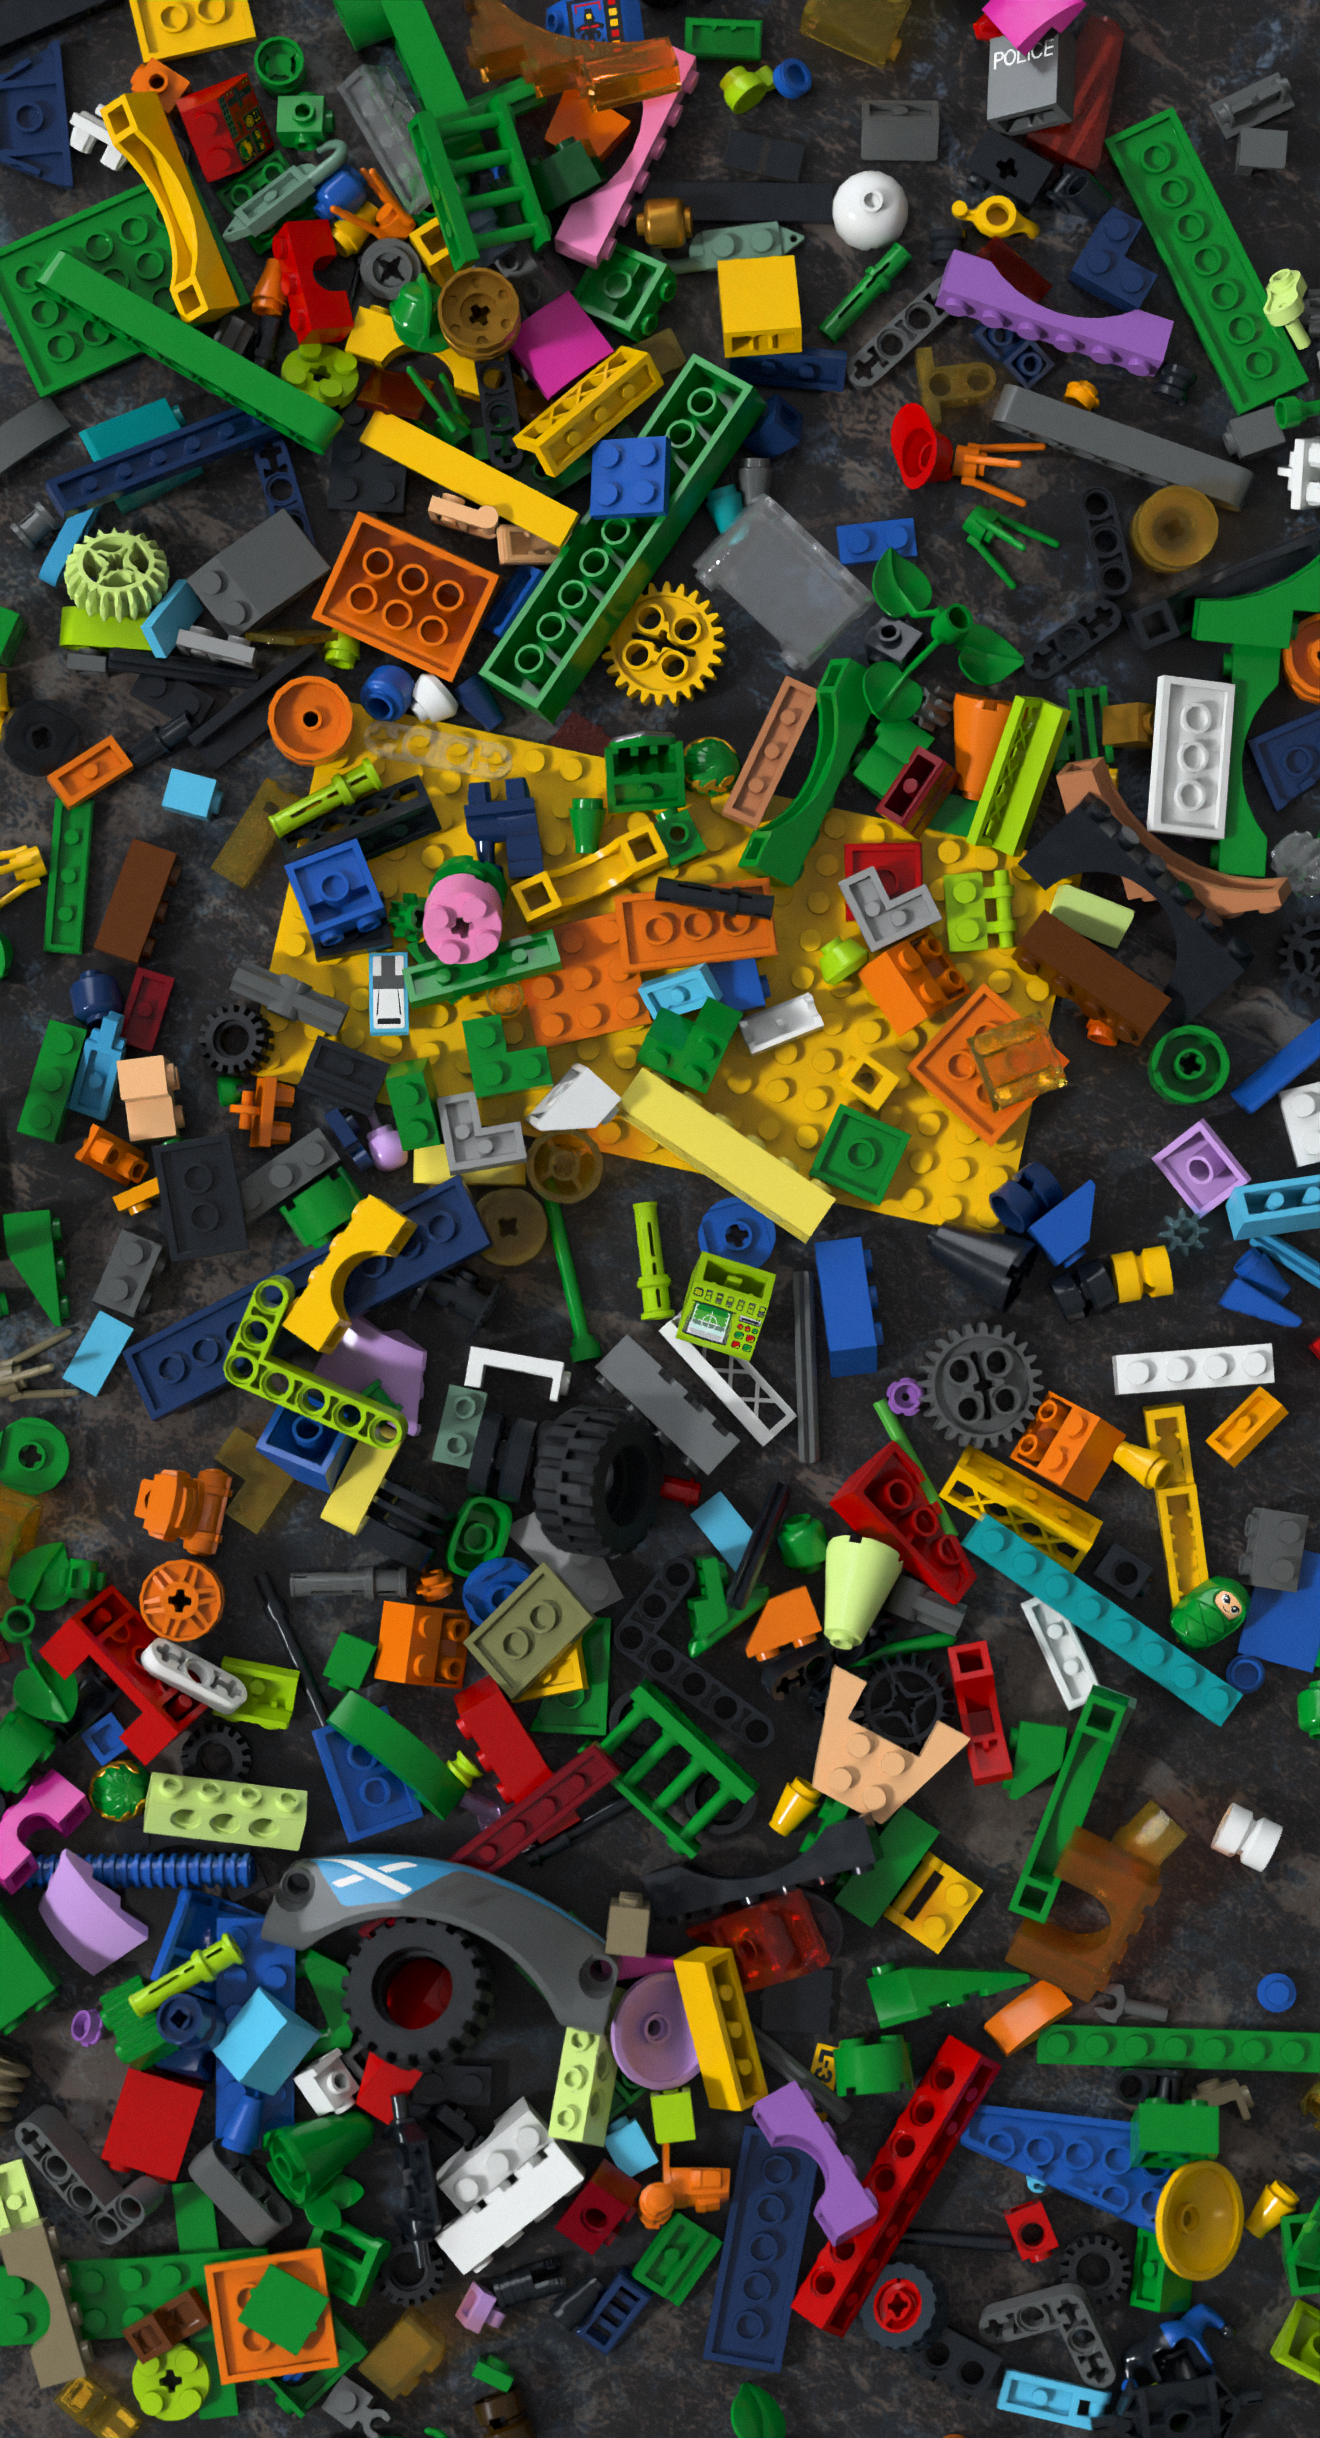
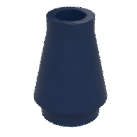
[452,672,506,732]

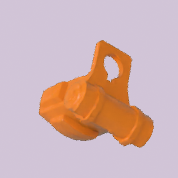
[134,1468,233,1557]
[637,2143,730,2229]

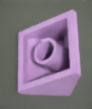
[1151,1118,1252,1219]

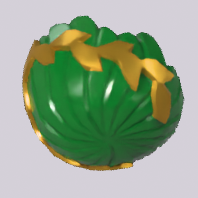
[683,737,742,798]
[88,1760,151,1822]

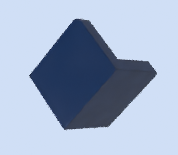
[742,394,803,461]
[154,2047,216,2083]

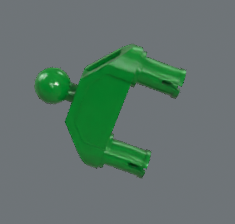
[296,1945,355,2062]

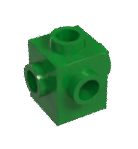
[276,92,335,152]

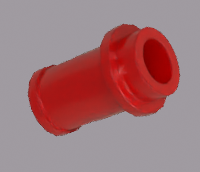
[660,1475,702,1508]

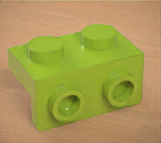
[212,1656,300,1730]

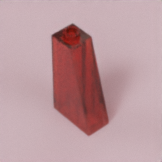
[1024,15,1125,177]

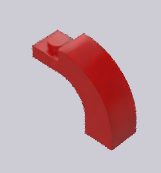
[947,1640,1013,1786]

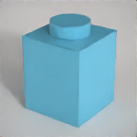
[162,768,224,822]
[604,2115,659,2177]

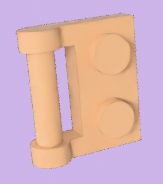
[428,493,500,541]

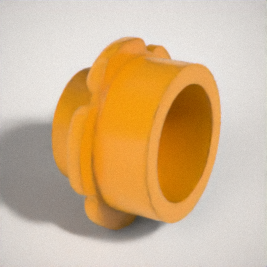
[1063,380,1100,412]

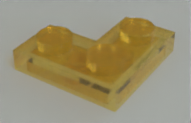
[214,1426,295,1534]

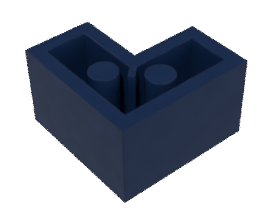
[1068,205,1158,313]

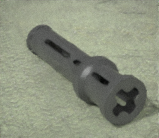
[290,1565,409,1601]

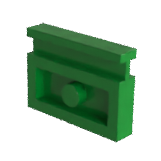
[631,2209,724,2307]

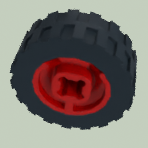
[859,2262,951,2354]

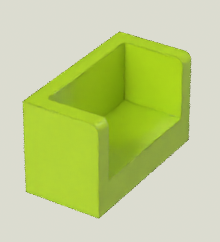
[651,2084,696,2144]

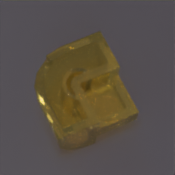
[1109,1800,1188,1889]

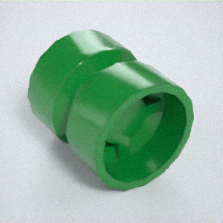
[254,36,308,98]

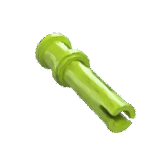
[268,757,384,839]
[633,1201,675,1321]
[128,1932,245,2018]

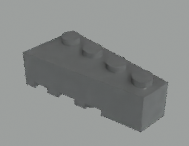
[595,1334,740,1476]

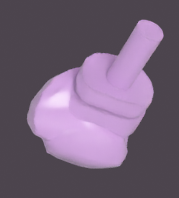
[366,1107,411,1172]

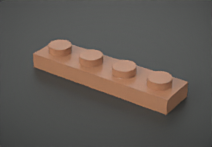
[722,676,817,830]

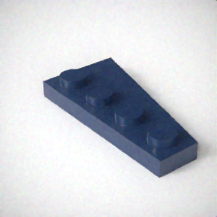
[1245,708,1320,812]

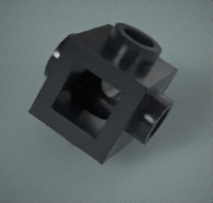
[863,613,927,678]

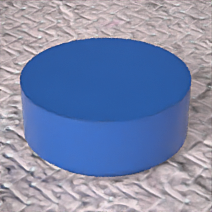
[773,58,812,99]

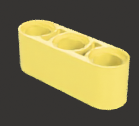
[413,1144,526,1186]
[320,1424,406,1535]

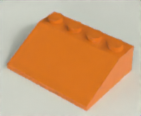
[311,511,504,683]

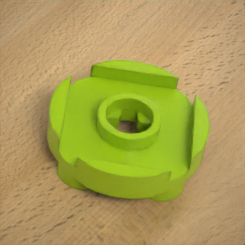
[281,344,359,409]
[132,2340,211,2421]

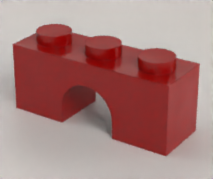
[272,219,355,345]

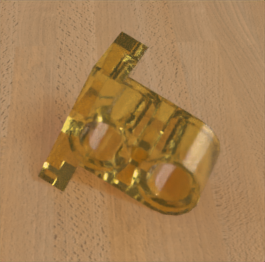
[914,347,996,430]

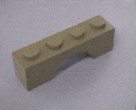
[0,2216,94,2389]

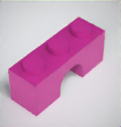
[0,1769,93,1896]

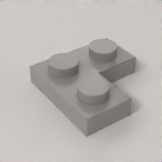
[176,626,258,669]
[838,866,942,954]
[436,1091,527,1176]

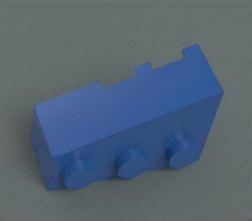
[815,1237,884,1378]

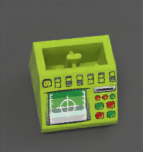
[675,1251,776,1361]

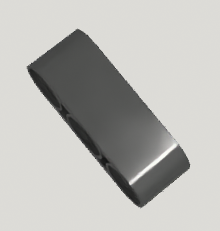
[188,2138,293,2246]

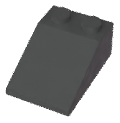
[186,508,332,640]

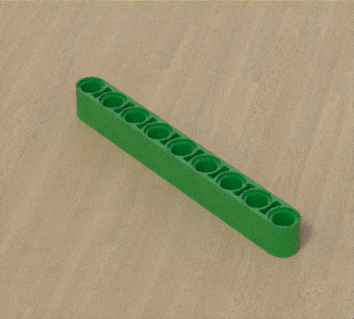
[33,250,345,455]

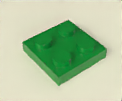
[808,1103,911,1207]

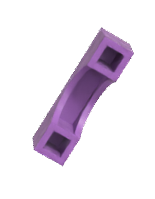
[752,2080,879,2247]

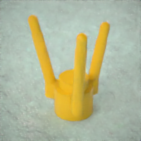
[0,845,48,909]

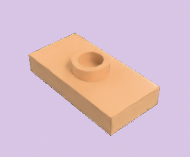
[496,524,573,565]

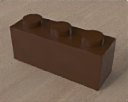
[94,838,183,967]

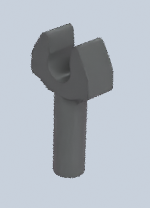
[1093,1982,1168,2023]

